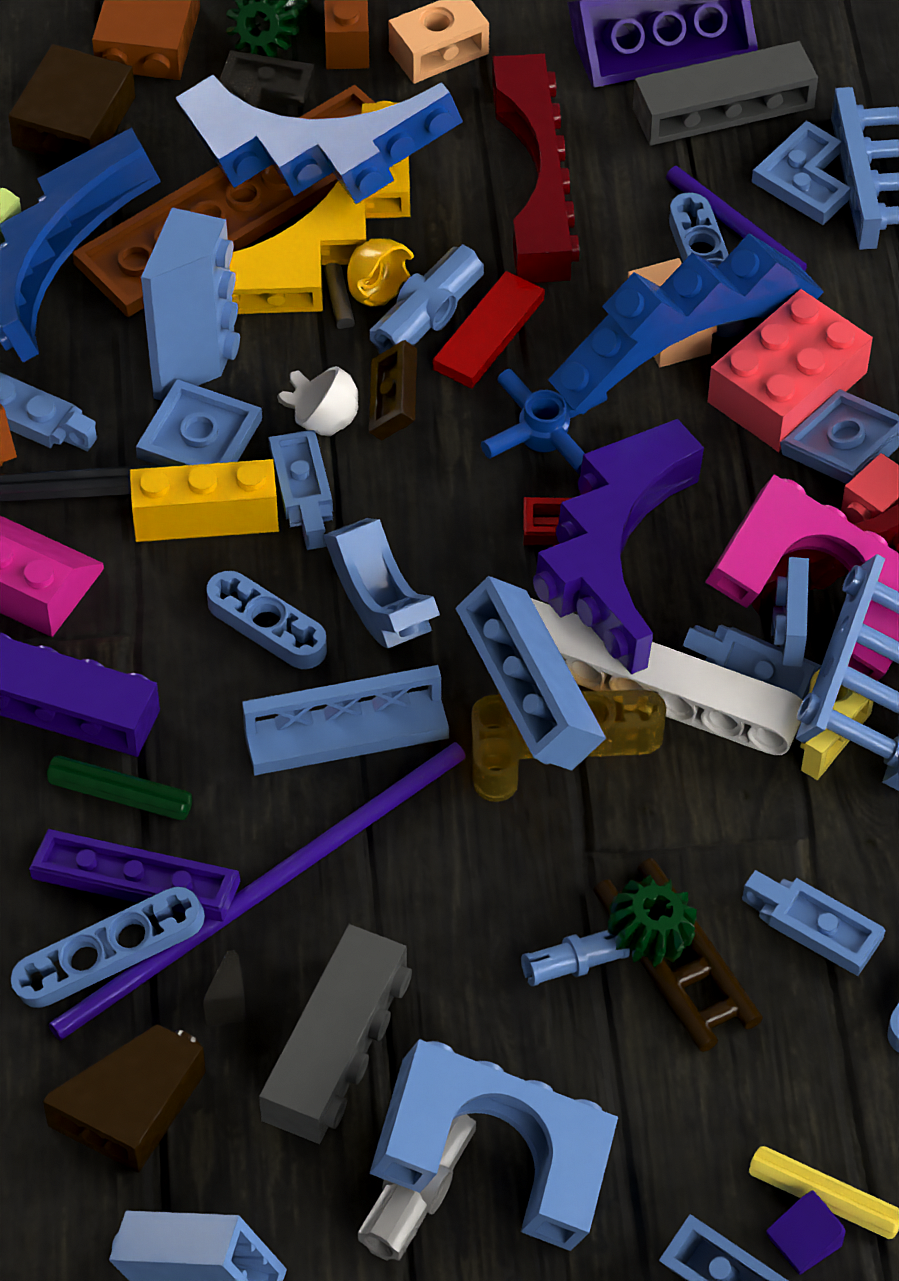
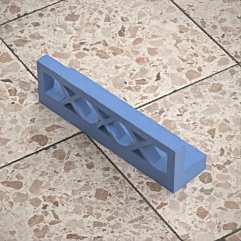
[242,665,449,776]

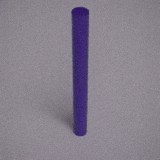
[666,166,807,271]

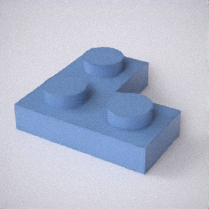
[752,120,851,225]
[771,557,809,667]

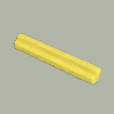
[749,1146,899,1239]

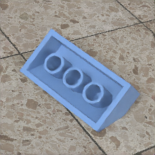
[141,208,240,401]

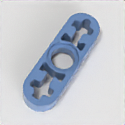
[207,571,327,669]

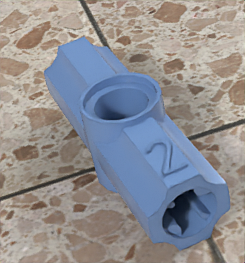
[370,244,484,354]

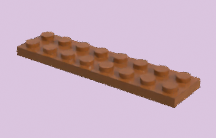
[72,84,375,317]

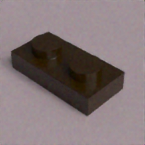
[369,340,417,441]

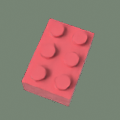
[707,289,873,452]

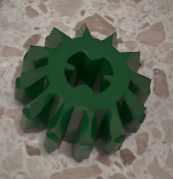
[226,0,299,59]
[607,875,697,968]

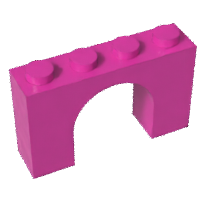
[706,475,899,681]

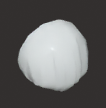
[277,366,359,436]

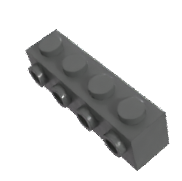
[633,41,818,146]
[259,924,412,1144]

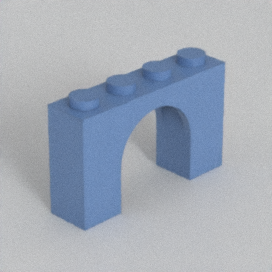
[369,1039,618,1251]

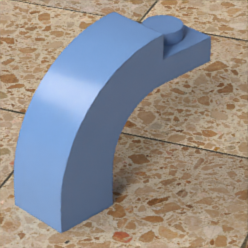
[323,518,440,648]

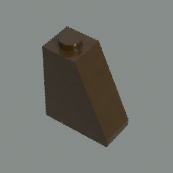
[43,1024,206,1173]

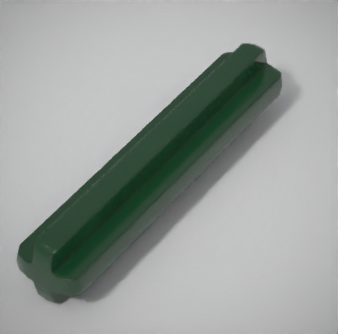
[47,755,192,820]

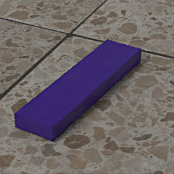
[29,829,240,922]

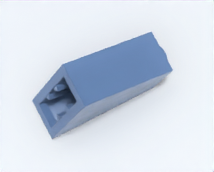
[109,1211,287,1281]

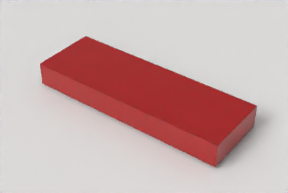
[433,271,545,389]

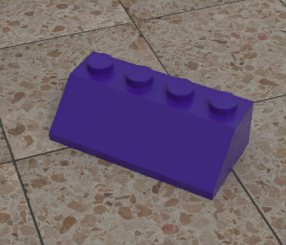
[568,0,758,87]

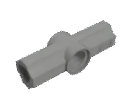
[358,1114,476,1261]

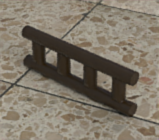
[593,858,763,1052]

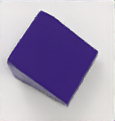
[766,1190,846,1275]

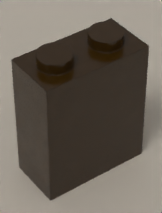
[9,44,135,162]

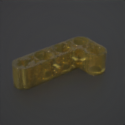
[471,690,667,802]

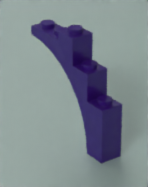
[533,419,704,675]

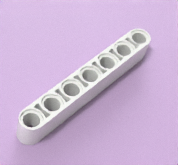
[531,598,803,755]

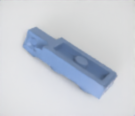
[0,372,97,452]
[268,430,333,550]
[683,625,821,700]
[742,870,886,976]

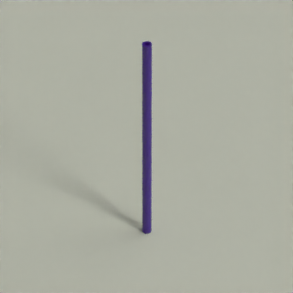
[49,742,466,1041]

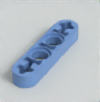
[669,192,747,338]
[11,887,205,1008]

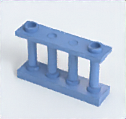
[831,87,899,250]
[796,554,899,791]

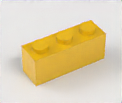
[130,459,279,542]

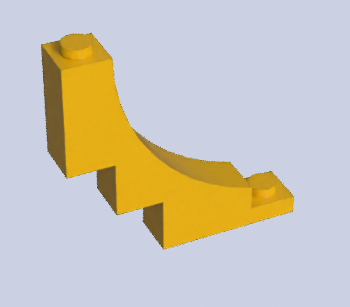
[230,101,411,314]

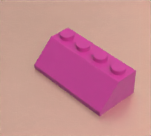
[0,516,104,637]

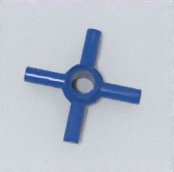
[481,369,607,474]

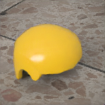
[347,239,414,307]

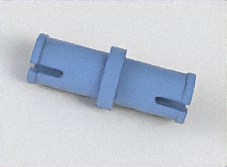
[521,930,630,986]

